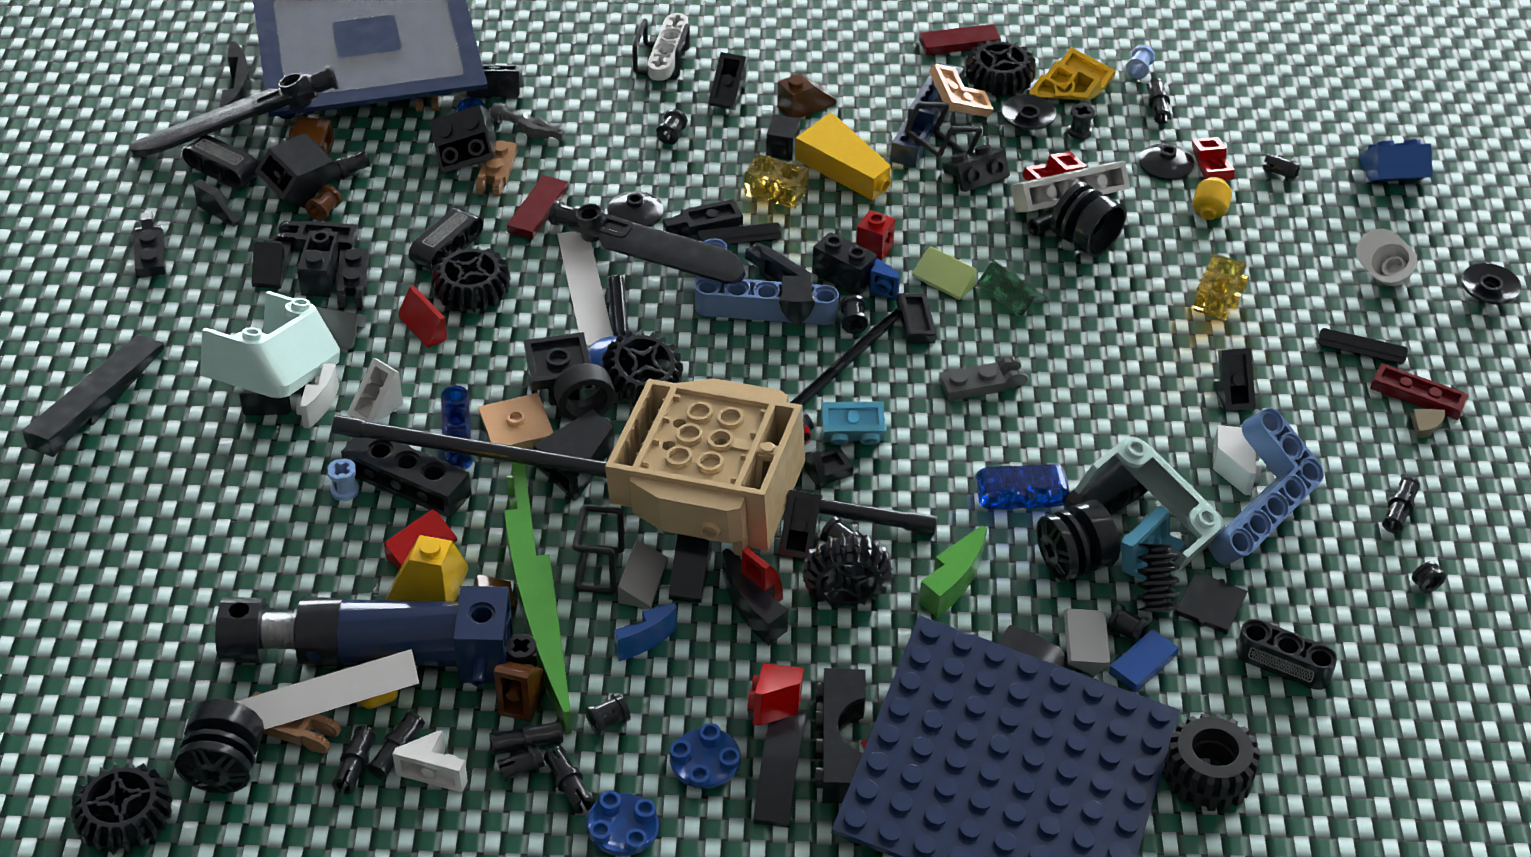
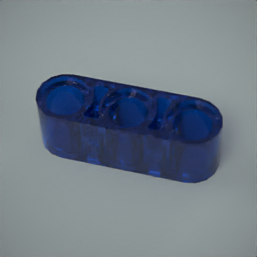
[441,385,473,470]
[975,464,1070,510]

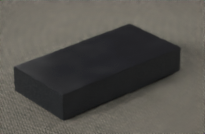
[896,293,937,343]

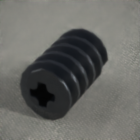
[1135,543,1181,612]

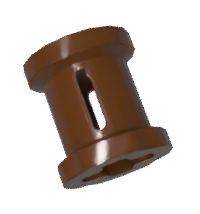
[305,185,342,222]

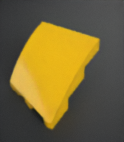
[1029,47,1116,100]

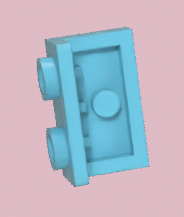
[821,401,887,445]
[1120,506,1185,581]

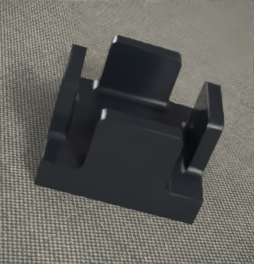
[523,332,592,406]

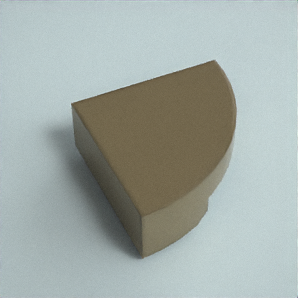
[1412,409,1445,438]

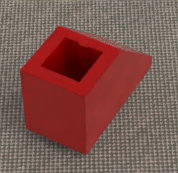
[747,663,804,726]

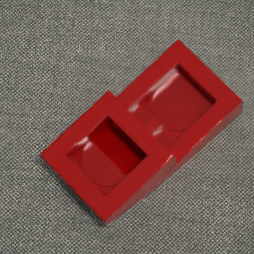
[1191,137,1235,181]
[1022,152,1087,181]
[742,547,783,602]

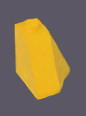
[385,535,469,602]

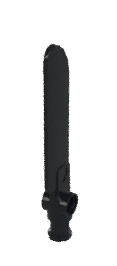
[130,65,339,156]
[548,201,746,284]

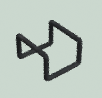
[632,18,690,79]
[905,102,982,157]
[572,505,625,594]

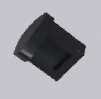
[779,276,815,326]
[804,446,853,488]

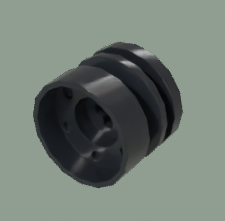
[1050,182,1127,257]
[1036,500,1121,582]
[174,699,264,794]

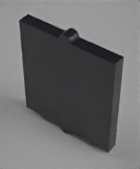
[1175,572,1248,634]

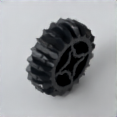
[965,39,1036,97]
[431,245,511,313]
[601,329,684,406]
[803,532,893,606]
[70,761,173,855]

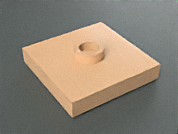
[478,393,554,448]

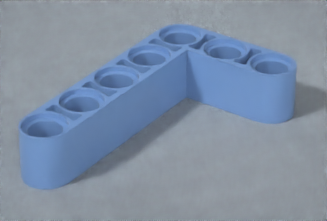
[695,238,839,325]
[1211,408,1324,565]

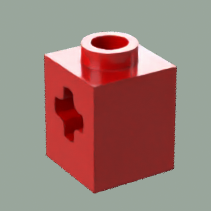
[856,210,895,261]

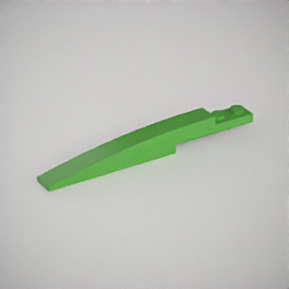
[504,462,572,734]

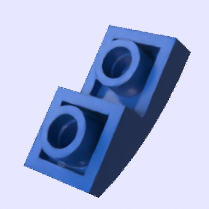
[866,258,900,300]
[614,603,677,661]

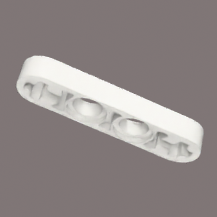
[647,13,688,81]

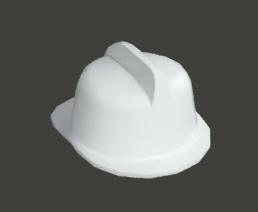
[1356,229,1417,286]

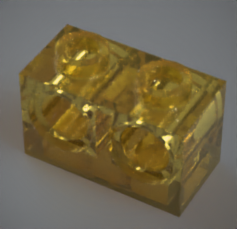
[744,154,809,209]
[1193,253,1249,320]

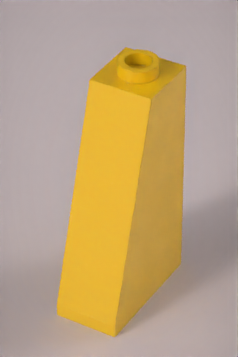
[795,112,891,201]

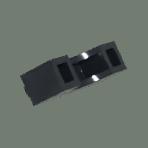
[815,668,866,803]

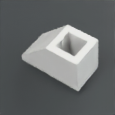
[1213,425,1262,496]

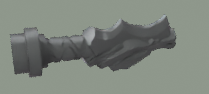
[490,103,565,141]

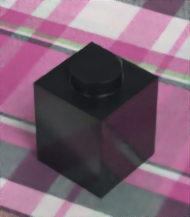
[766,114,800,160]

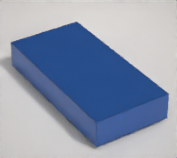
[1109,629,1179,692]

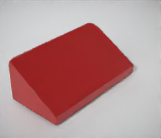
[398,286,447,348]
[384,509,457,569]

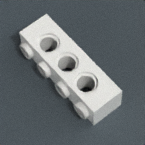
[1010,161,1130,212]

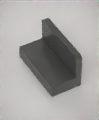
[316,307,367,349]

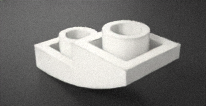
[296,363,339,428]

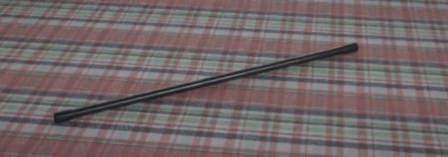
[332,415,937,535]

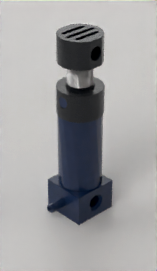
[215,586,513,687]

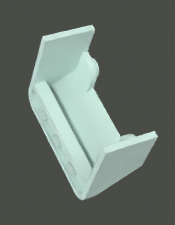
[200,291,340,398]
[1075,437,1225,576]

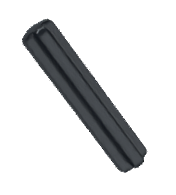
[697,222,781,245]
[608,275,629,337]
[1318,328,1408,364]

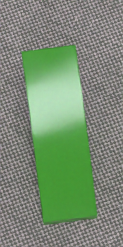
[919,525,987,618]

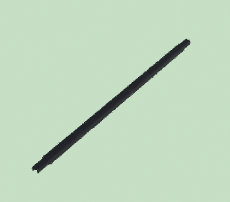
[790,308,900,407]

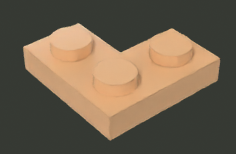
[929,64,994,117]

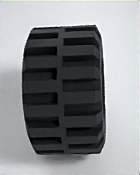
[1164,714,1260,811]

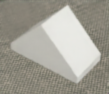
[347,358,403,423]

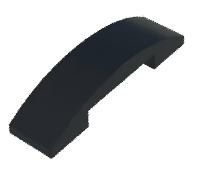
[220,41,251,128]
[753,709,807,828]

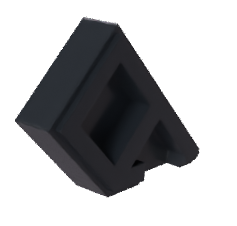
[193,180,241,227]

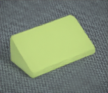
[912,246,977,300]

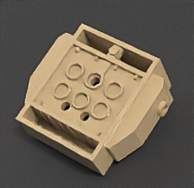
[605,378,805,556]

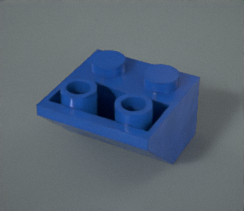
[1358,139,1433,182]

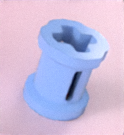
[1126,45,1155,79]
[327,459,359,501]

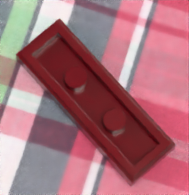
[919,24,1001,55]
[507,175,569,239]
[1370,363,1469,420]

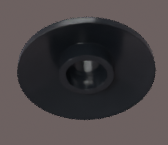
[1002,95,1056,130]
[1139,144,1194,180]
[607,191,664,227]
[1461,263,1521,304]

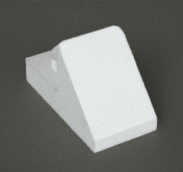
[393,730,468,792]

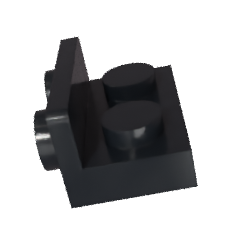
[466,65,522,97]

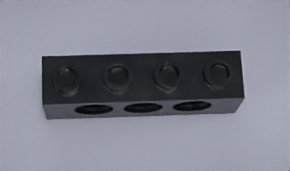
[341,437,472,519]

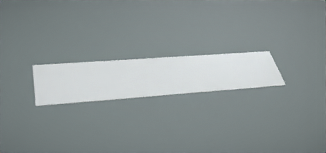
[557,231,613,346]
[236,649,419,730]

